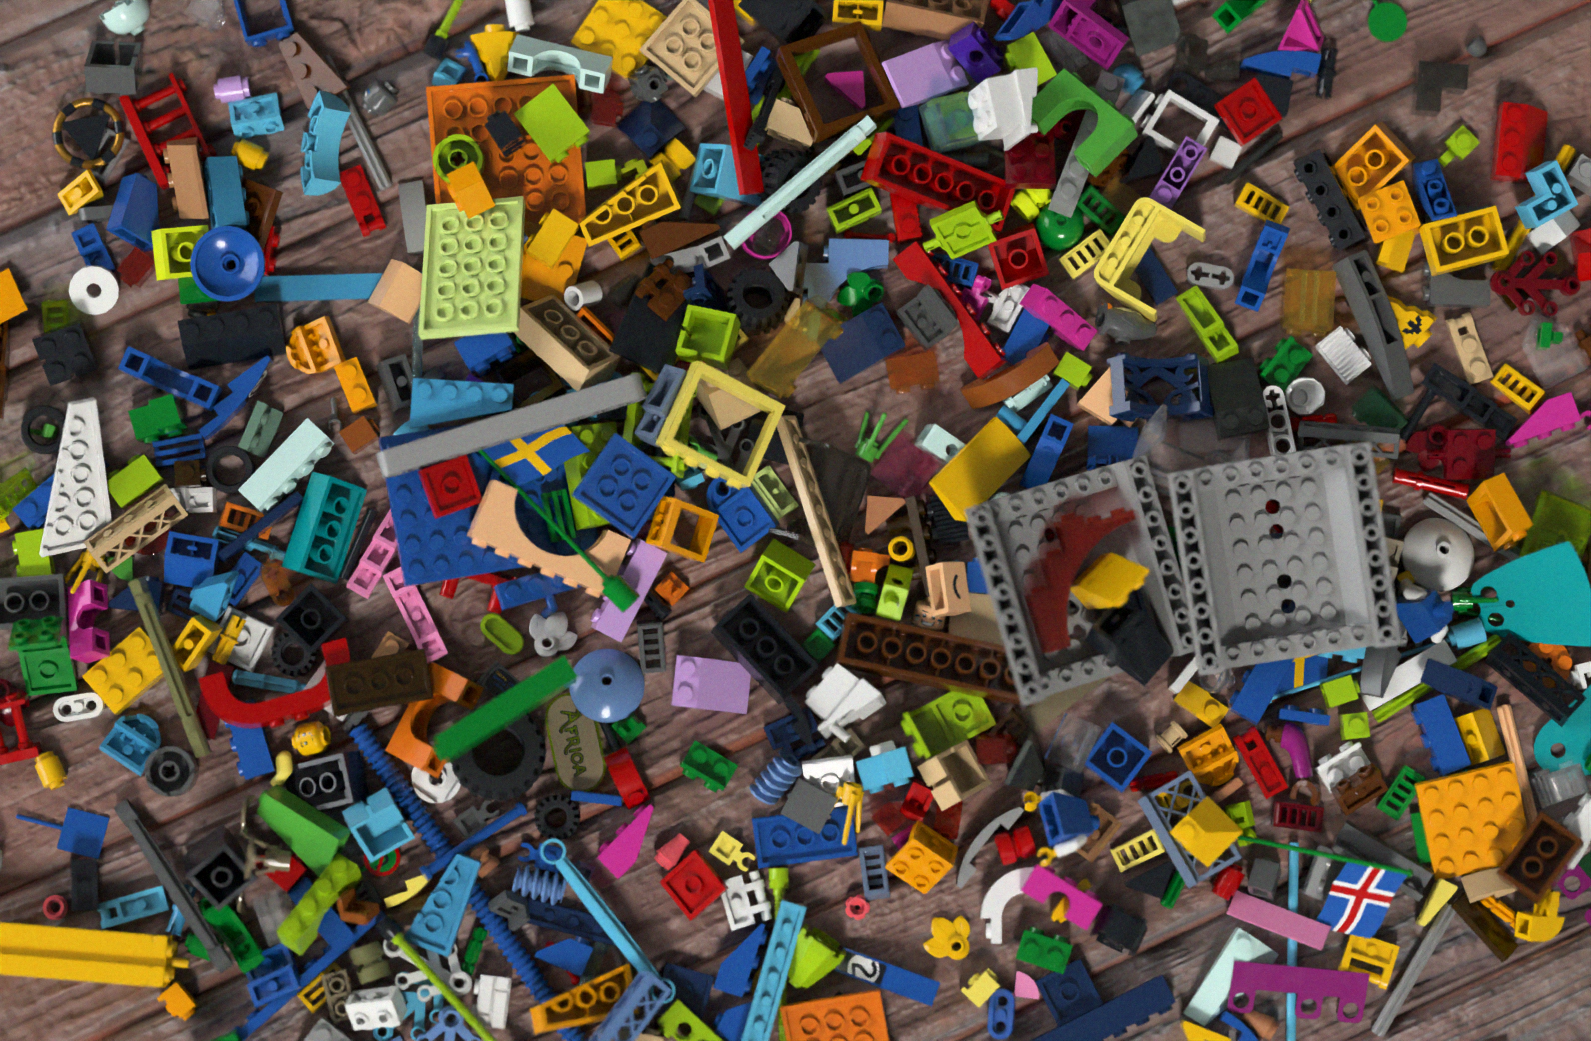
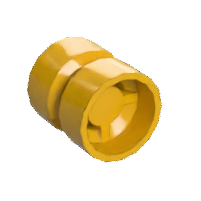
[649,137,696,183]

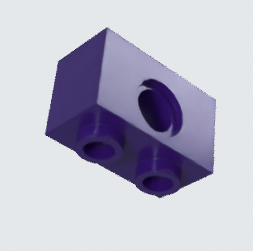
[948,22,1004,84]

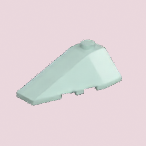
[1183,927,1279,1026]

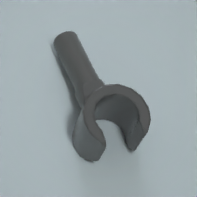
[328,398,344,432]

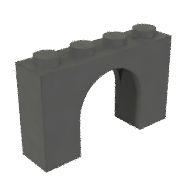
[1422,206,1491,309]

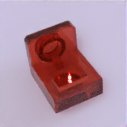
[933,801,963,840]

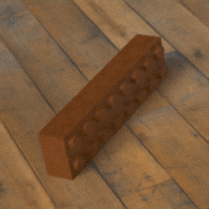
[835,612,1035,708]

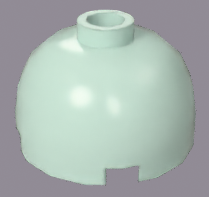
[99,0,150,36]

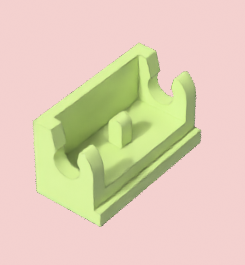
[751,465,799,521]

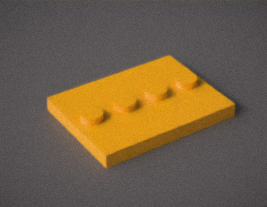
[521,220,587,307]

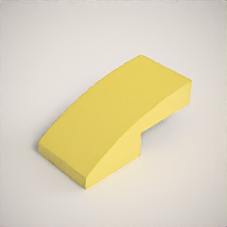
[384,875,433,908]

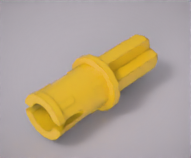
[212,614,247,665]

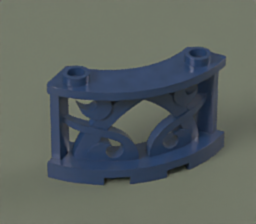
[1107,352,1214,424]

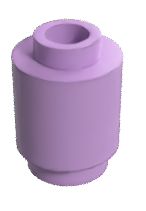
[214,75,251,103]

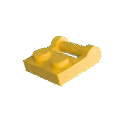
[1338,934,1400,990]

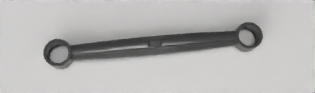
[114,798,234,973]

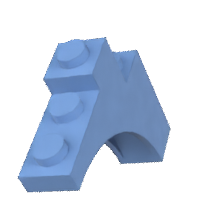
[802,239,889,340]

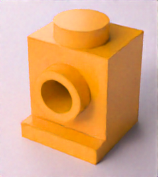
[157,981,199,1021]

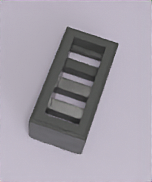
[637,619,666,673]

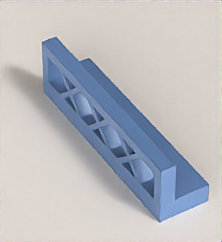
[589,970,672,1041]

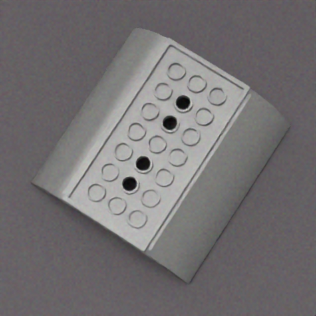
[1167,442,1402,675]
[965,455,1195,706]

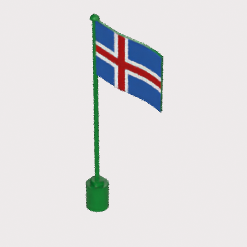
[1237,835,1413,939]

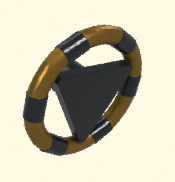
[52,98,125,169]

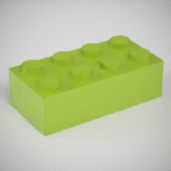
[564,422,618,530]

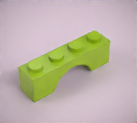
[276,853,363,956]

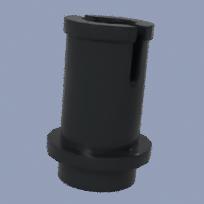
[643,588,673,621]

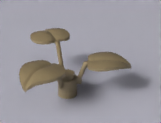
[236,795,291,915]

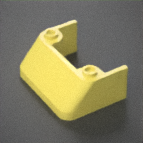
[1094,197,1206,323]

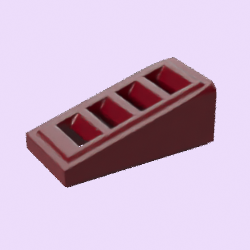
[1271,801,1324,833]

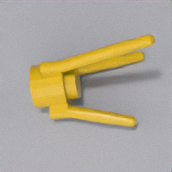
[65,549,106,594]
[831,781,864,845]

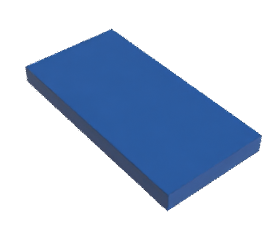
[752,806,858,868]

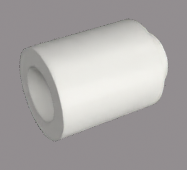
[505,0,534,32]
[564,280,602,311]

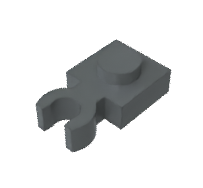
[452,800,499,840]

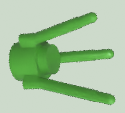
[854,412,908,463]

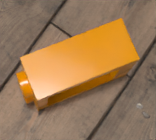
[1466,473,1533,552]
[646,496,719,563]

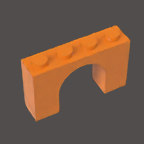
[385,662,484,778]

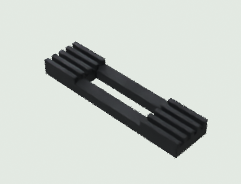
[743,64,786,151]

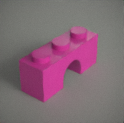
[1019,284,1097,351]
[68,580,110,664]
[1020,864,1102,930]

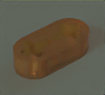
[259,561,295,607]

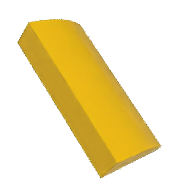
[929,417,1031,522]

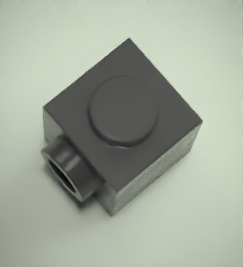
[1247,857,1282,900]

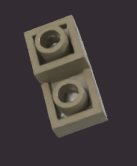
[321,969,352,1024]

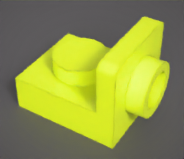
[621,158,648,179]

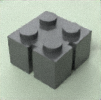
[84,40,143,95]

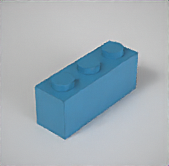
[203,156,249,230]

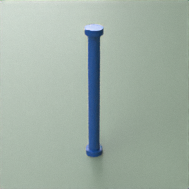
[419,801,528,881]

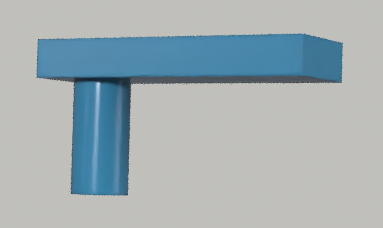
[996,378,1070,445]

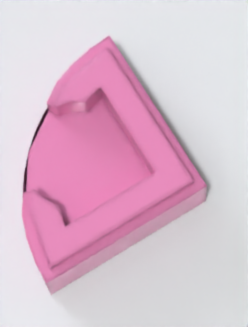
[1014,971,1039,999]

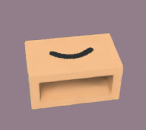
[925,562,971,616]

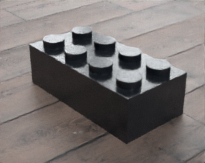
[711,593,819,705]

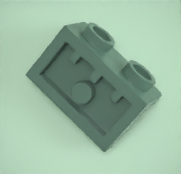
[238,401,284,458]

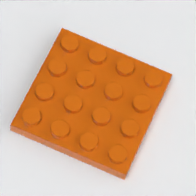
[780,989,890,1041]

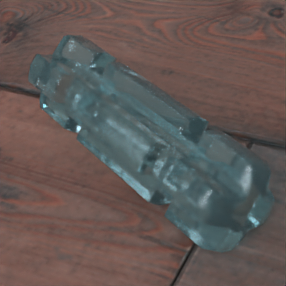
[579,941,608,986]

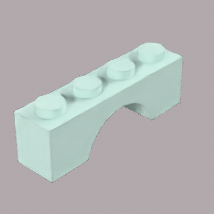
[508,34,613,94]

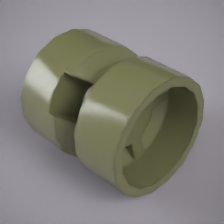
[349,940,392,985]

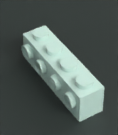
[238,418,334,515]

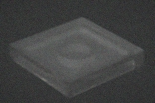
[1044,713,1101,773]

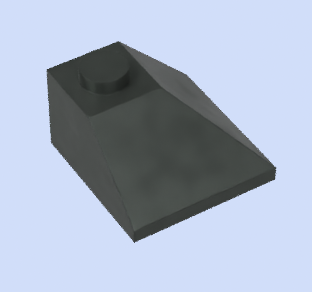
[1004,729,1047,792]

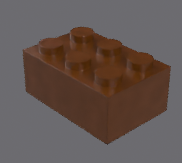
[1497,812,1584,906]

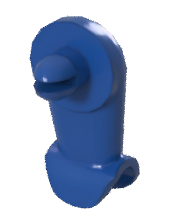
[455,40,490,83]

